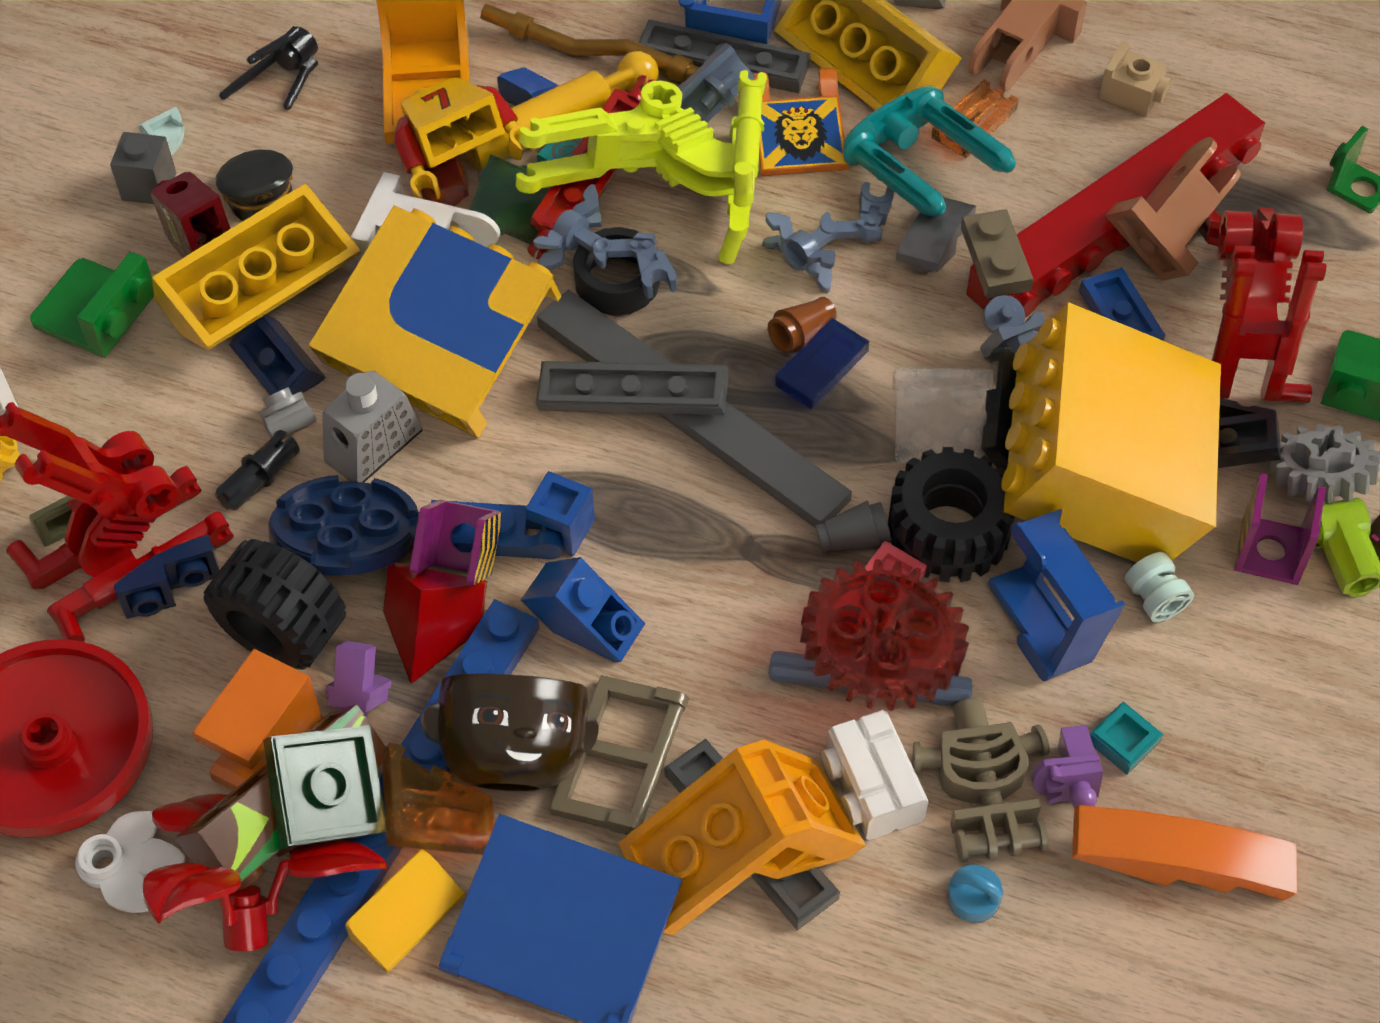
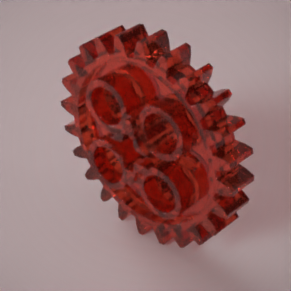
[800,559,969,711]

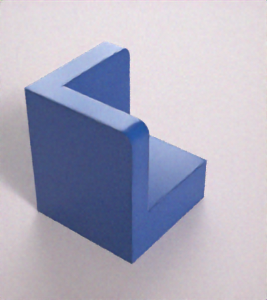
[525,471,595,556]

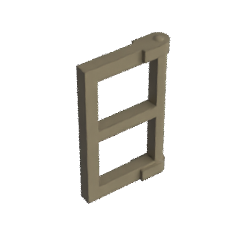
[549,675,689,835]

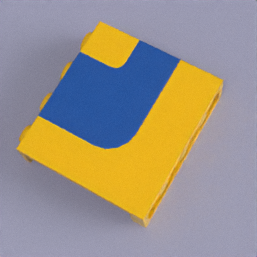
[308,205,561,438]

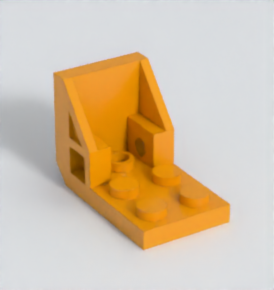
[618,739,866,935]

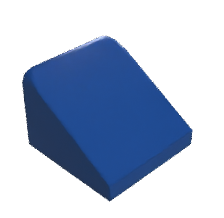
[497,67,559,106]

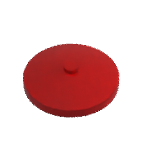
[0,639,153,837]

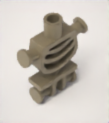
[912,698,1050,863]

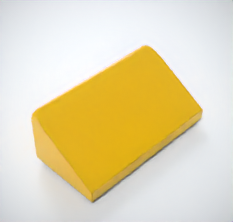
[345,849,466,973]

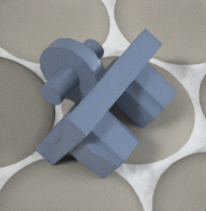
[678,43,755,123]
[980,295,1045,360]

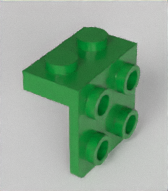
[30,251,154,358]
[1320,330,1380,422]

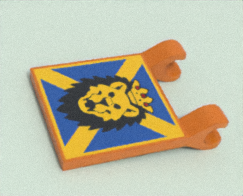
[753,68,849,176]

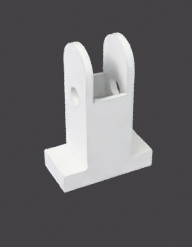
[350,172,500,266]

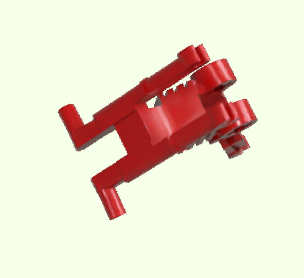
[1198,208,1327,403]
[0,402,234,642]

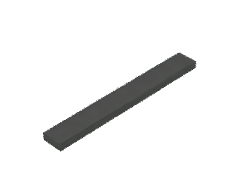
[537,289,852,528]

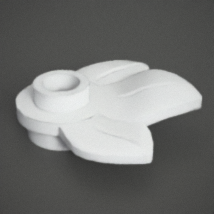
[75,811,186,913]

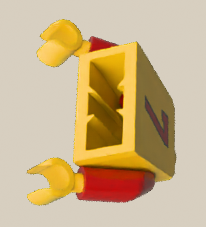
[393,77,535,200]

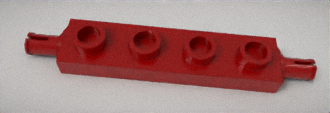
[527,75,653,260]

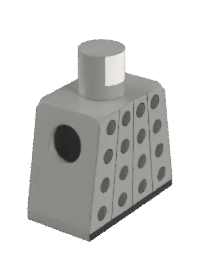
[322,371,422,482]

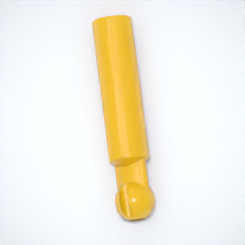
[464,51,658,172]

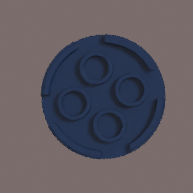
[268,475,419,576]

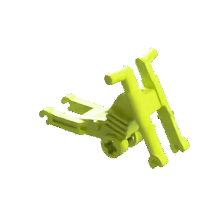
[515,70,767,264]

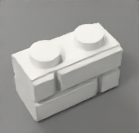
[821,710,928,840]

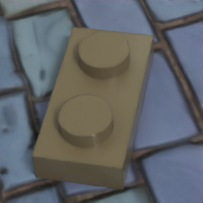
[961,209,1033,299]

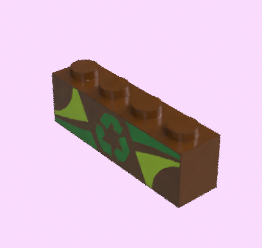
[175,704,392,891]

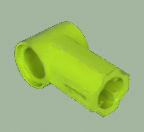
[1305,498,1380,598]

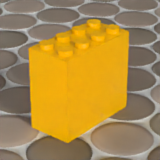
[1001,302,1221,562]

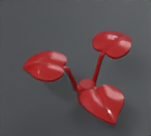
[143,794,387,952]

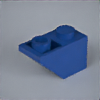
[521,557,646,662]

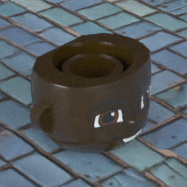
[421,673,599,791]

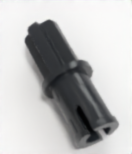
[215,430,300,510]

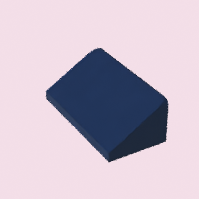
[229,315,326,395]

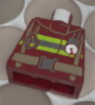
[150,172,231,258]

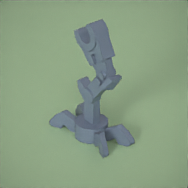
[762,182,894,293]
[534,184,677,299]

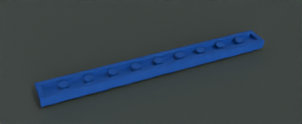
[222,599,540,1023]

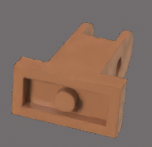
[968,0,1087,90]
[1105,137,1241,281]

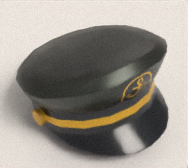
[216,149,293,221]

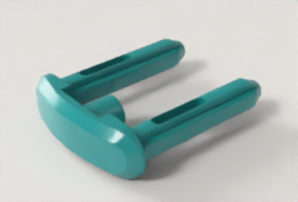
[843,86,1016,217]

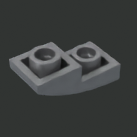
[896,197,976,272]

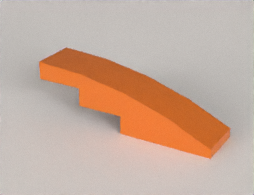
[1072,805,1297,900]

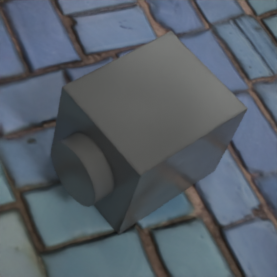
[110,132,177,204]

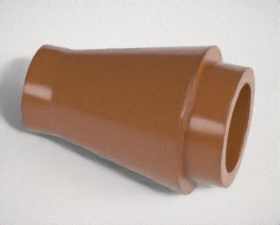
[767,296,837,353]

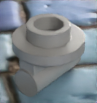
[258,387,316,438]

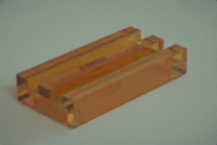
[931,79,1019,159]

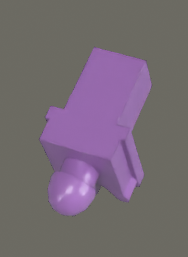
[326,641,391,718]
[1031,725,1103,808]

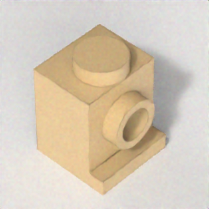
[1099,41,1171,117]

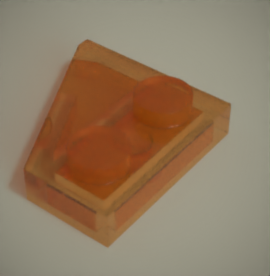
[382,742,494,855]

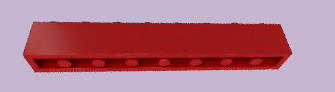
[966,93,1265,318]

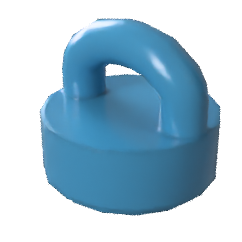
[947,865,1003,923]

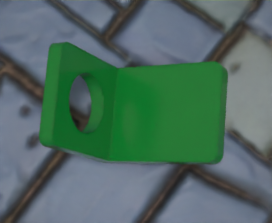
[1327,126,1380,213]

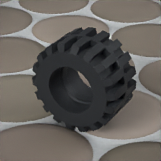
[888,447,1015,582]
[203,539,347,670]

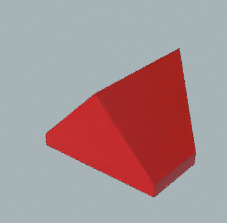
[383,562,488,684]

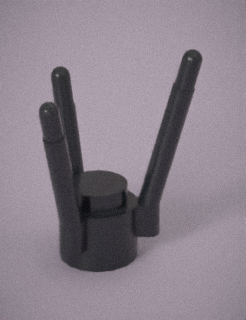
[219,26,318,110]

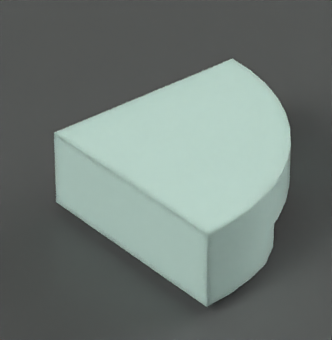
[138,107,185,155]

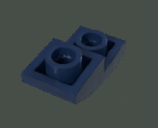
[114,535,220,619]

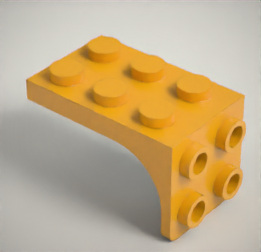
[376,0,470,144]

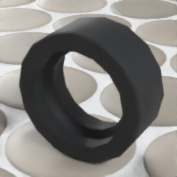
[573,227,660,315]

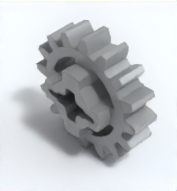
[1270,424,1380,504]

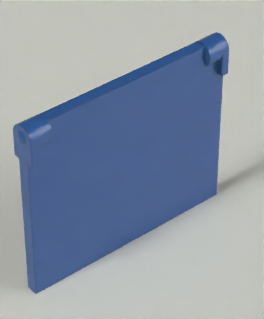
[439,814,682,1023]

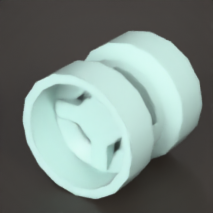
[1124,552,1194,622]

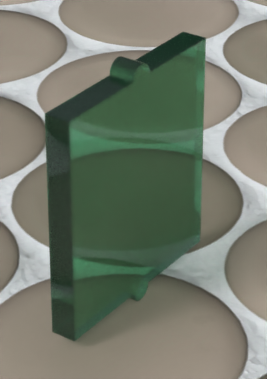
[469,154,551,245]

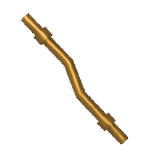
[480,3,700,83]

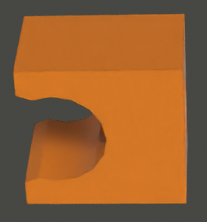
[192,649,323,791]

